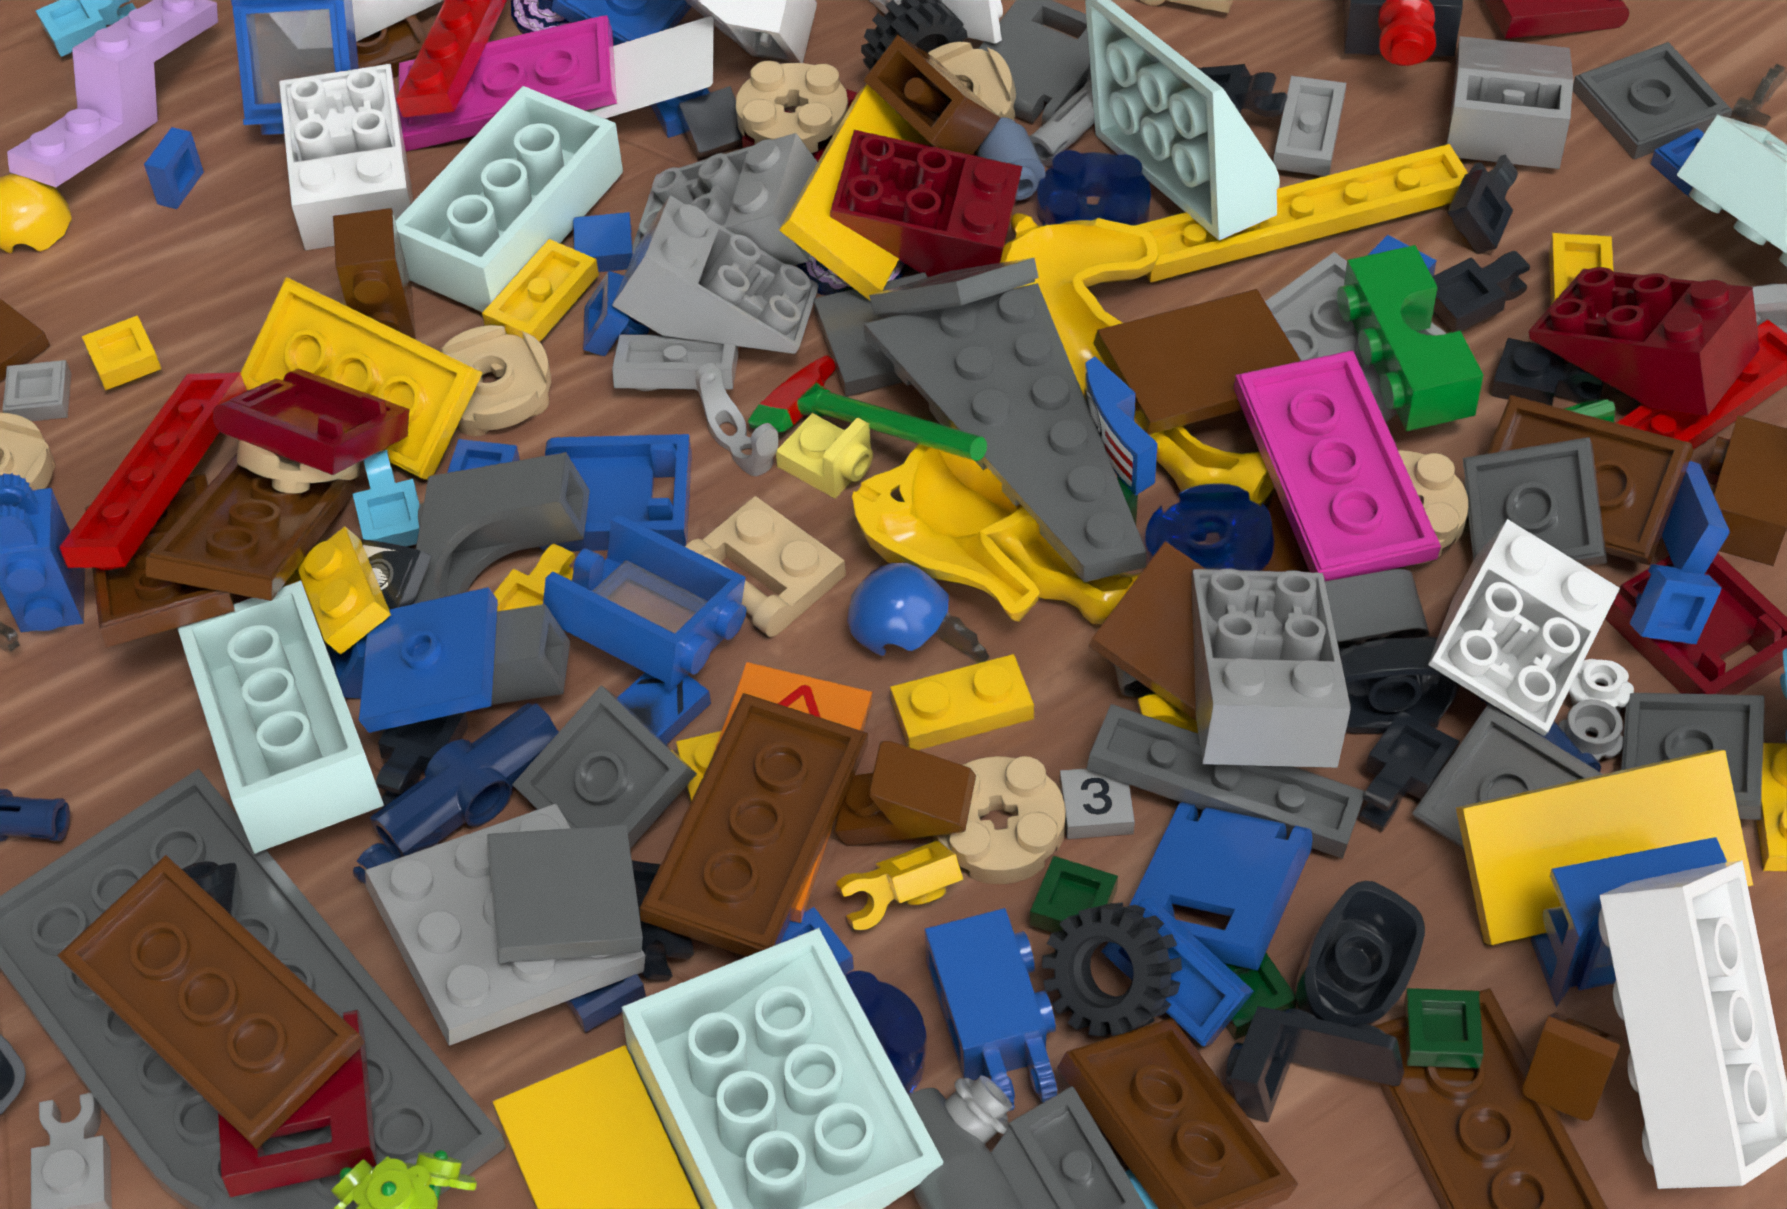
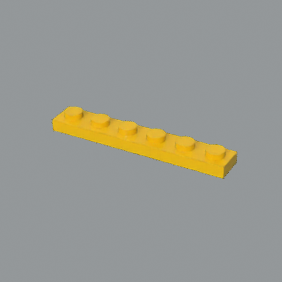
[1135,144,1468,283]

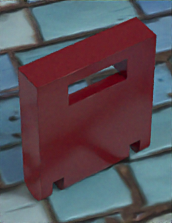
[1484,0,1630,39]
[213,369,410,475]
[1605,553,1787,695]
[218,1009,377,1197]

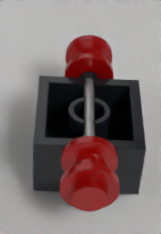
[1343,0,1463,66]

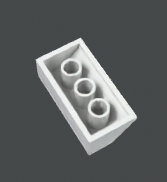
[1599,860,1787,1189]

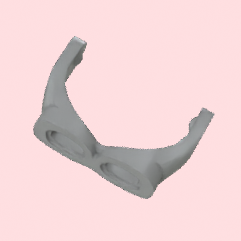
[695,362,778,476]

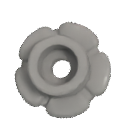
[1559,699,1624,761]
[945,1076,1012,1144]

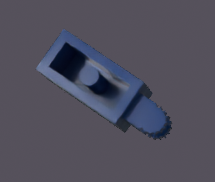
[0,473,85,633]
[925,908,1058,1111]

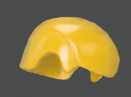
[0,174,72,253]

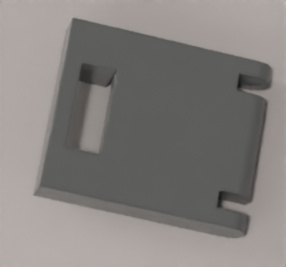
[972,0,1090,126]

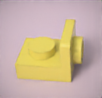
[776,413,873,499]

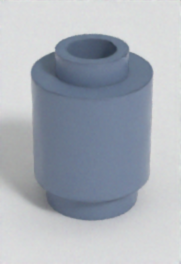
[975,118,1045,201]

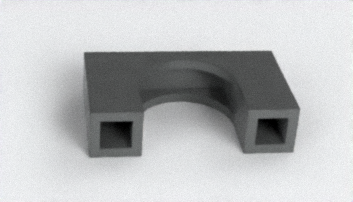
[413,452,590,705]

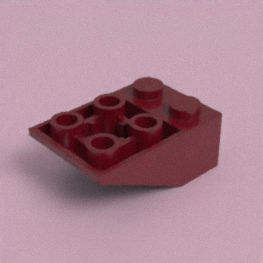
[830,130,1023,277]
[1528,267,1760,416]

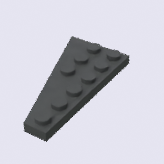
[864,283,1146,582]

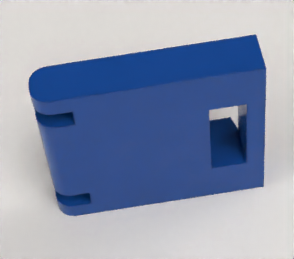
[540,434,692,551]
[1129,802,1313,971]

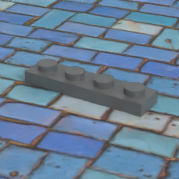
[1087,704,1366,859]

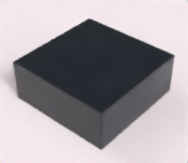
[677,86,746,161]

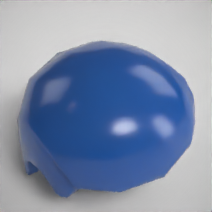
[847,563,949,656]

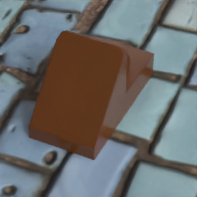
[835,741,976,846]
[1523,1012,1624,1121]

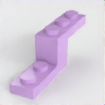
[7,0,218,187]

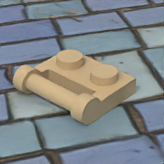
[685,496,846,637]

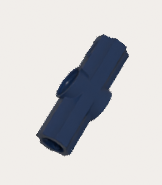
[370,703,559,858]

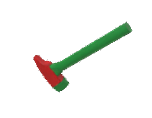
[748,355,987,461]

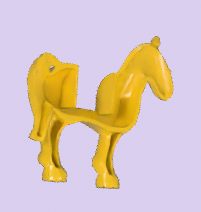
[852,213,1276,624]

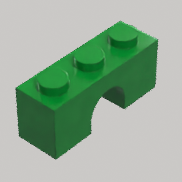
[1337,245,1484,432]

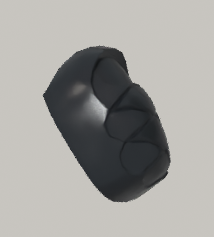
[1339,636,1461,734]
[1295,880,1425,1026]

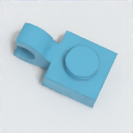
[36,0,136,57]
[353,450,420,547]

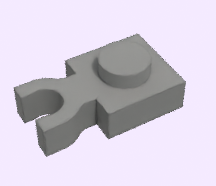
[31,1093,112,1209]

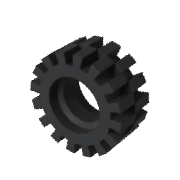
[861,0,968,70]
[1042,902,1182,1036]

